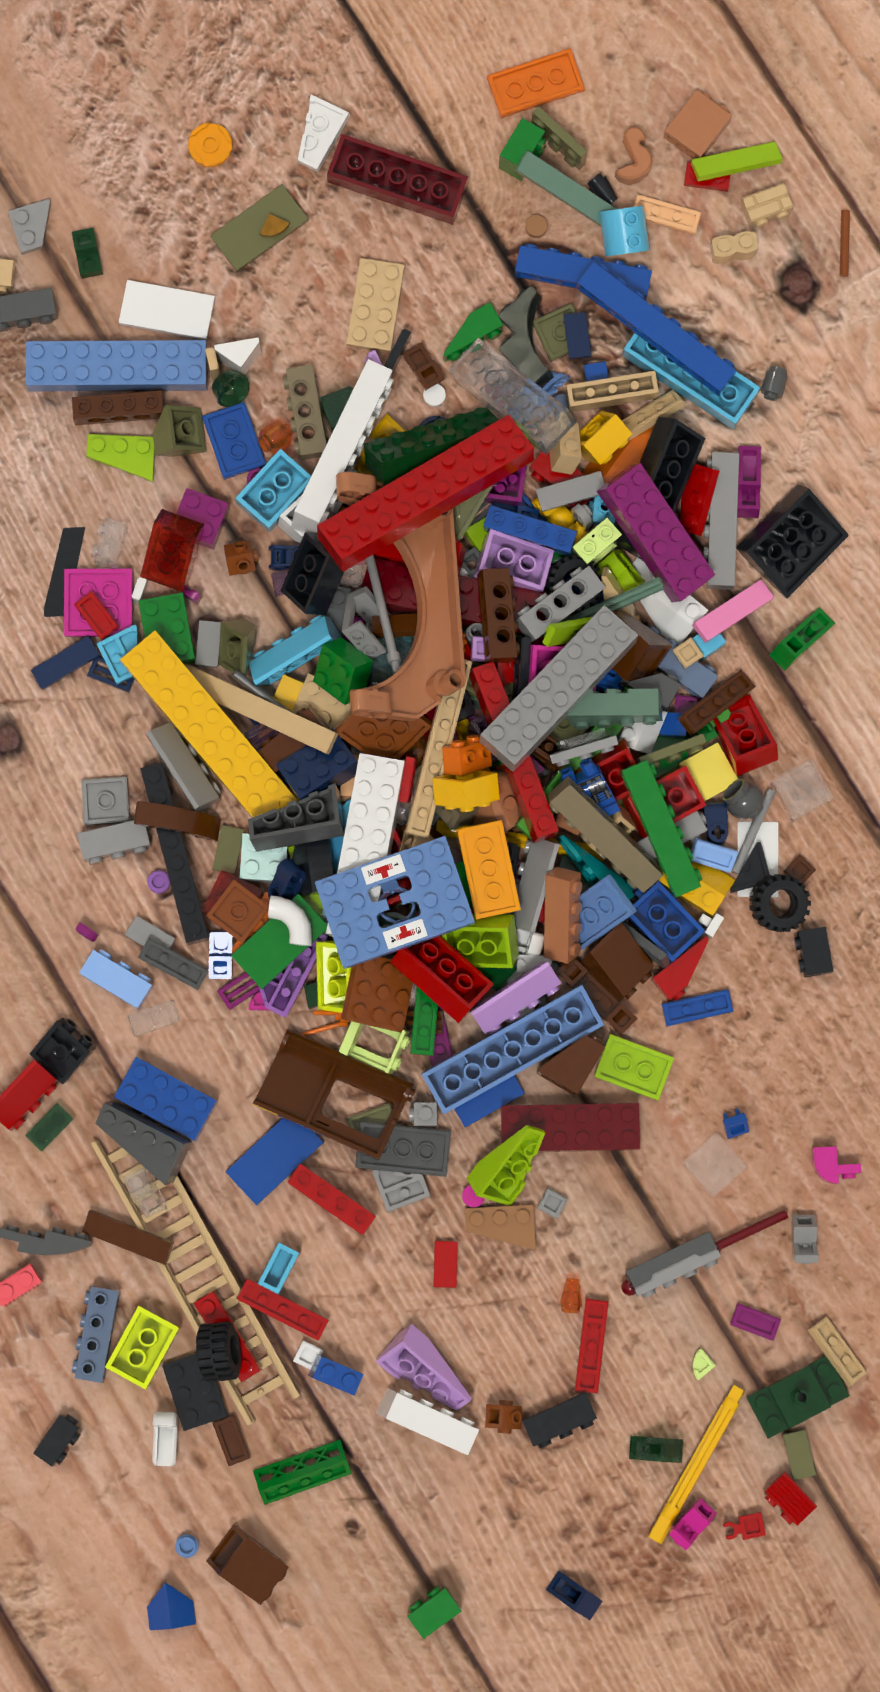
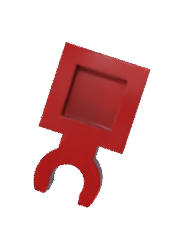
[723,1512,766,1540]

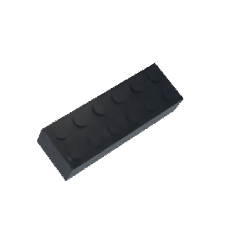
[613,417,706,559]

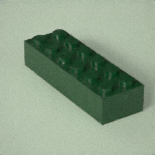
[363,407,499,486]

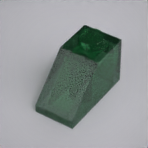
[629,1436,683,1463]

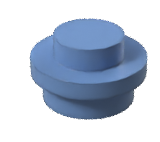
[175,1534,199,1558]

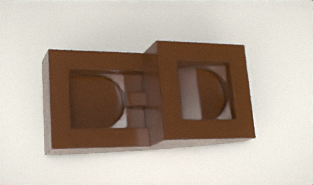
[402,343,445,391]

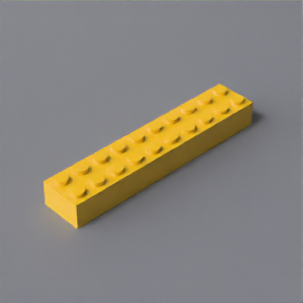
[119,631,298,818]

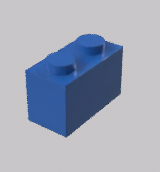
[308,1354,364,1396]

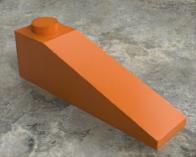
[582,425,655,484]

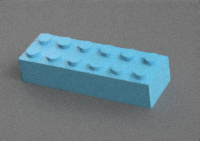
[622,333,761,430]

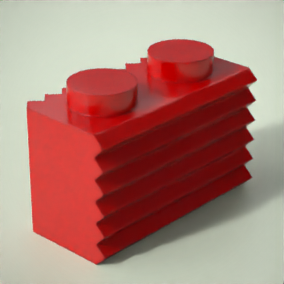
[764,1472,817,1526]

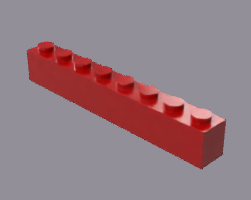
[469,661,559,844]

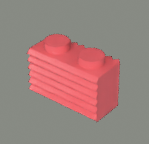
[0,1264,43,1307]

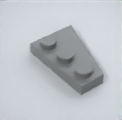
[548,734,618,767]

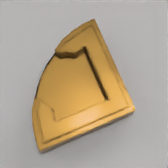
[260,214,290,237]

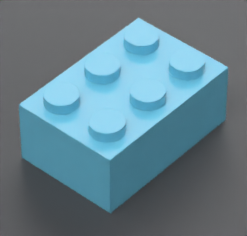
[235,449,311,533]

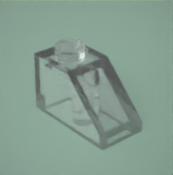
[123,1167,167,1218]

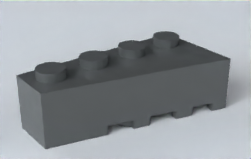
[248,783,345,852]
[95,1100,192,1185]

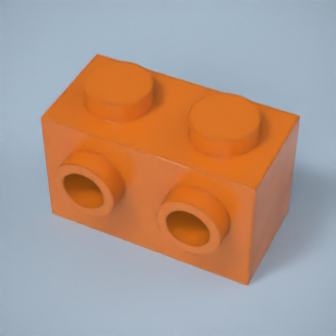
[442,735,492,776]

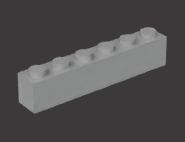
[703,452,739,590]

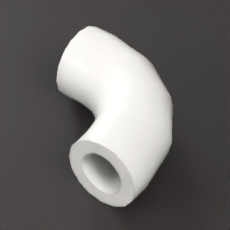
[268,895,312,946]

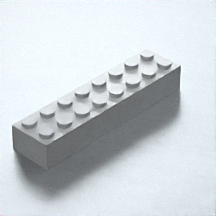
[479,605,638,772]

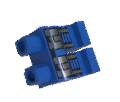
[560,758,620,816]

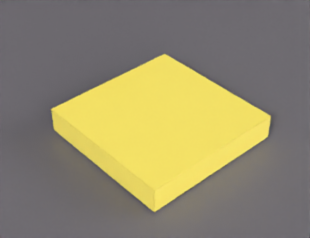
[678,742,738,801]

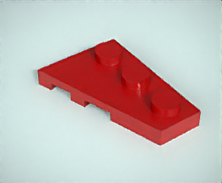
[680,464,720,536]

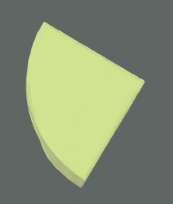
[692,1348,716,1380]

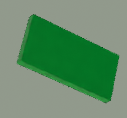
[231,894,327,990]

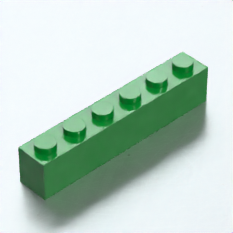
[620,760,702,897]

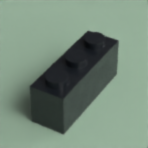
[522,1393,597,1449]

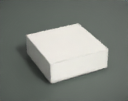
[132,577,148,604]
[293,1340,324,1370]

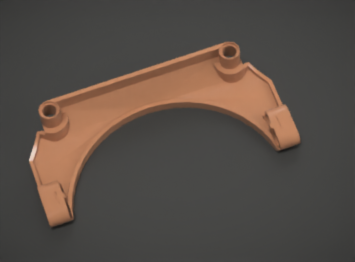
[336,472,466,721]

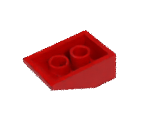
[713,694,778,776]
[574,739,637,801]

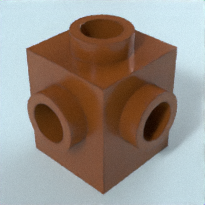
[224,540,259,576]
[485,1400,522,1434]

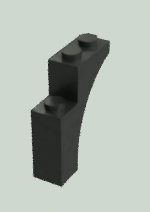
[498,286,554,392]

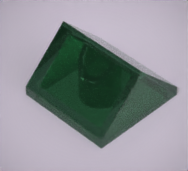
[319,386,353,435]

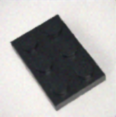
[162,1354,228,1431]

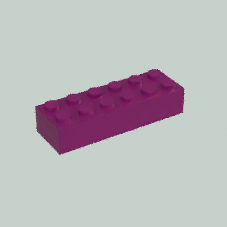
[597,463,715,603]

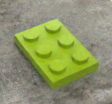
[594,1034,674,1101]

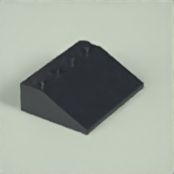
[736,484,849,599]

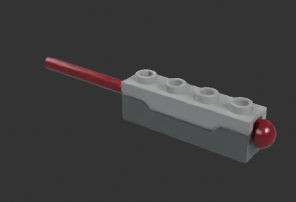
[621,1210,789,1298]

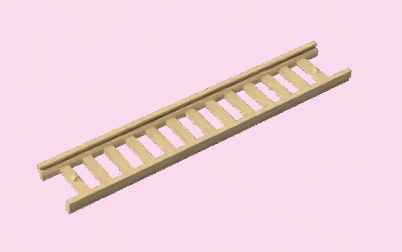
[91,1114,300,1426]

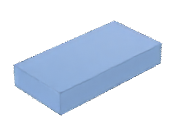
[690,838,739,873]

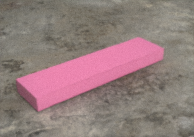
[692,580,774,643]

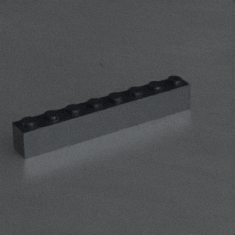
[140,762,209,946]

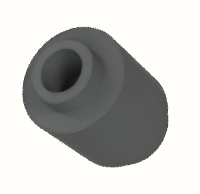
[761,366,788,401]

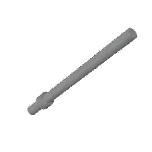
[366,554,402,674]

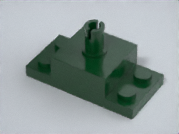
[746,1355,850,1439]

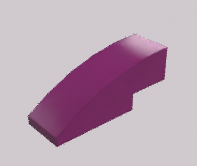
[737,446,761,518]

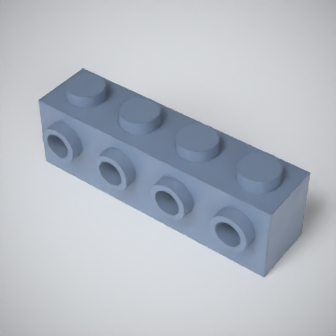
[72,1286,120,1383]

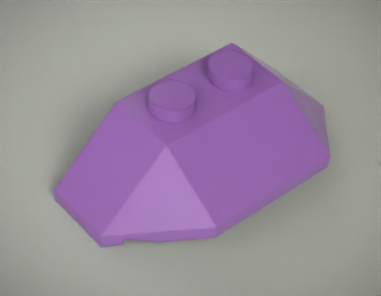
[259,934,328,1018]

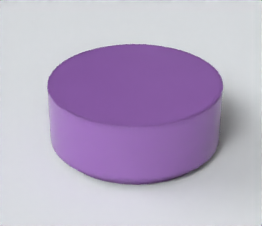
[147,870,171,894]

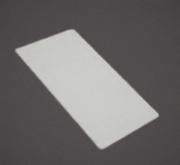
[737,821,778,897]

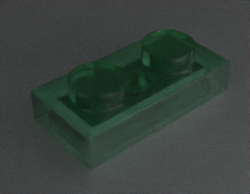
[25,1103,74,1152]

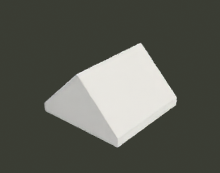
[214,337,261,378]

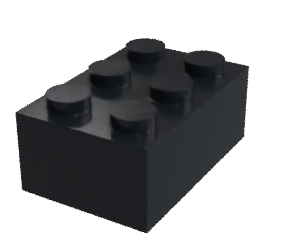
[280,532,344,615]

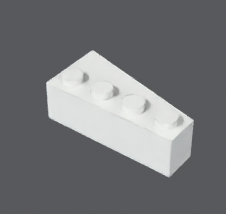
[376,1388,479,1455]

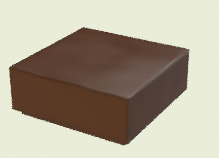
[783,854,816,883]

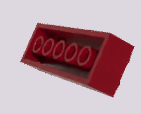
[327,134,468,225]
[501,1103,640,1152]

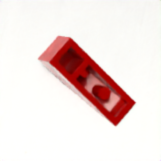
[652,936,709,1001]

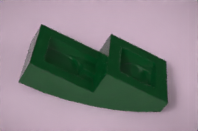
[72,228,103,279]

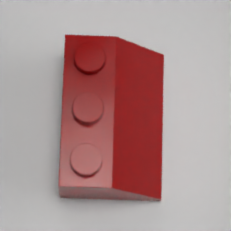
[0,1060,58,1131]

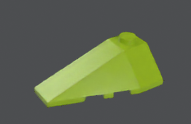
[466,1125,545,1206]

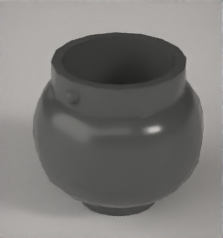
[722,778,764,820]

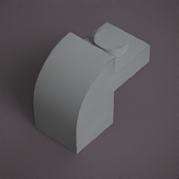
[791,1215,819,1264]

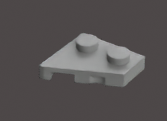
[372,1170,430,1213]

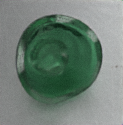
[212,371,250,407]

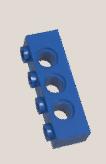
[483,505,577,557]

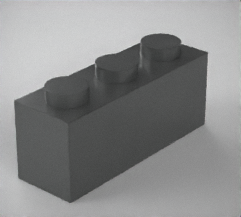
[0,288,58,332]

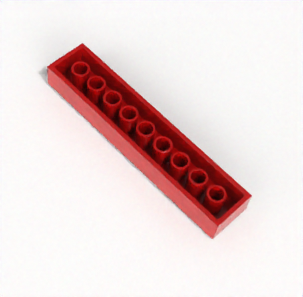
[317,415,534,572]

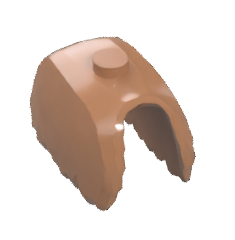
[472,770,522,834]

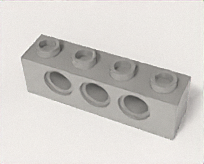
[517,566,606,643]

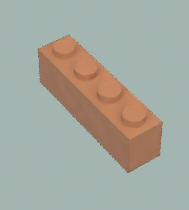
[544,867,582,964]

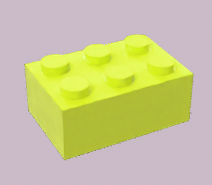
[105,1306,180,1390]

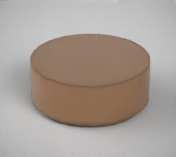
[525,215,548,238]

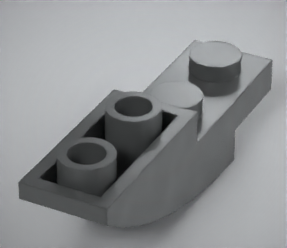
[0,1225,93,1255]

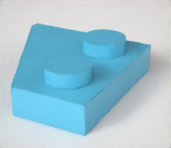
[97,624,137,685]

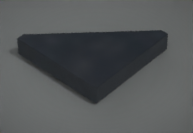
[730,842,770,893]

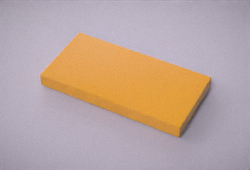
[457,820,521,919]

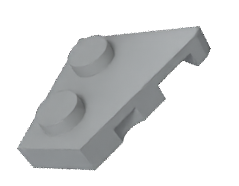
[8,199,51,255]

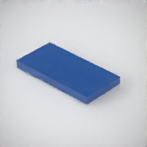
[226,1118,324,1205]

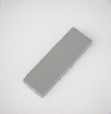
[536,471,605,512]

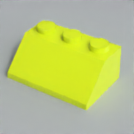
[316,941,351,1013]

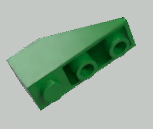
[443,302,503,362]

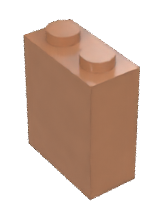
[663,90,732,159]

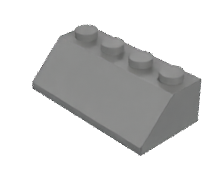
[146,722,221,813]
[506,839,560,933]

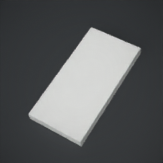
[119,280,215,341]

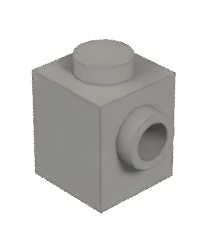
[409,1103,437,1127]

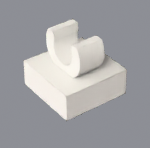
[698,913,724,939]

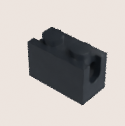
[794,927,834,978]

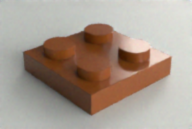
[206,880,269,944]

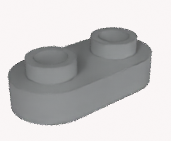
[571,504,593,530]

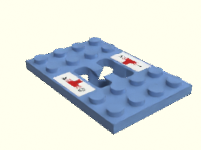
[315,836,475,969]

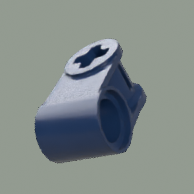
[268,545,299,571]
[702,801,728,845]
[268,858,306,900]

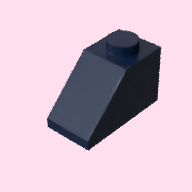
[546,1571,603,1620]

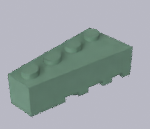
[566,689,663,730]

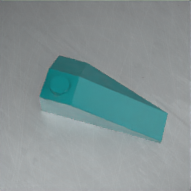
[557,835,635,900]

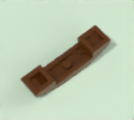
[134,801,221,841]
[556,958,638,1035]

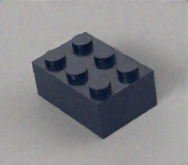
[276,728,358,801]

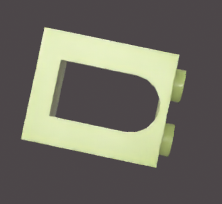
[573,518,622,567]
[339,1022,411,1074]

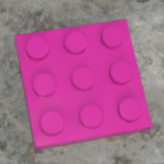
[64,569,133,637]

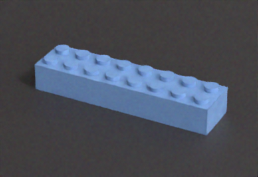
[26,340,207,392]
[421,984,604,1114]

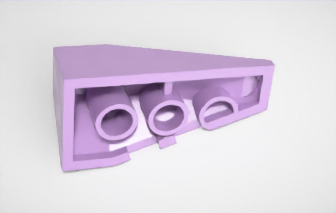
[376,1324,472,1411]

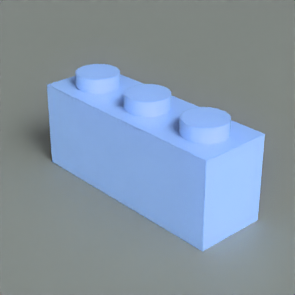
[79,949,153,1010]

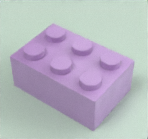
[473,529,554,592]

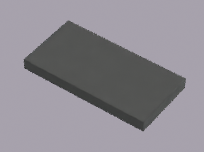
[355,1122,451,1177]

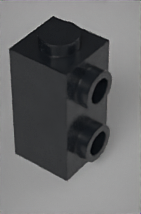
[33,1413,81,1467]

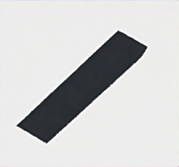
[44,527,86,617]

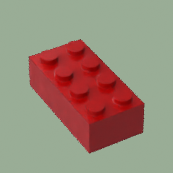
[390,936,494,1023]

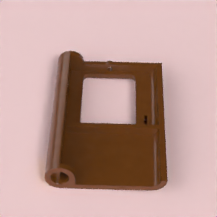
[252,1029,416,1160]

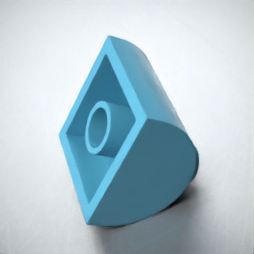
[599,205,650,256]

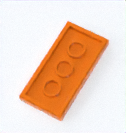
[487,48,585,118]

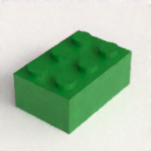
[138,592,196,664]

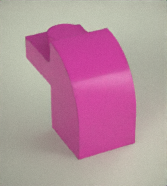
[812,1146,861,1184]
[669,1497,717,1551]

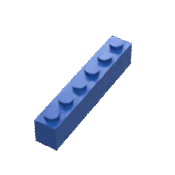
[515,244,652,301]

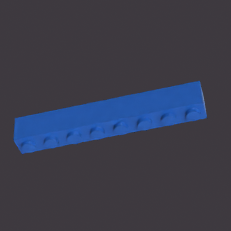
[576,262,737,396]

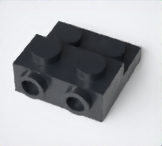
[30,1018,96,1085]

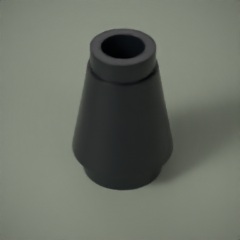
[587,173,618,205]

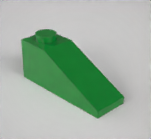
[769,607,835,671]

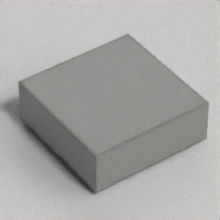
[537,1188,568,1219]

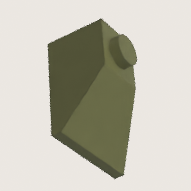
[153,405,207,457]
[218,618,257,676]

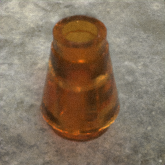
[560,1278,582,1313]

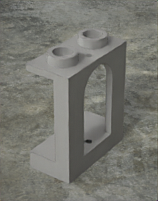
[342,586,391,659]

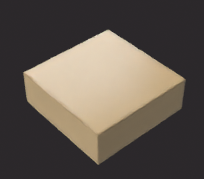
[672,638,704,669]

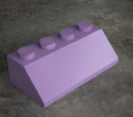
[470,960,561,1034]

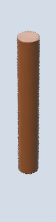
[840,210,850,277]

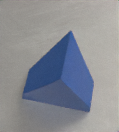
[147,1582,196,1630]

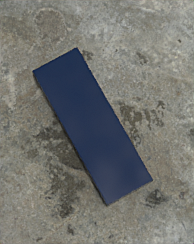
[31,636,101,690]

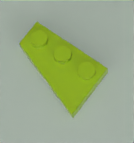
[86,434,155,483]

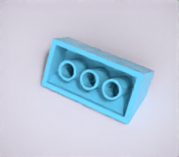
[249,615,341,686]

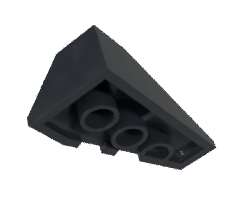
[292,838,335,897]

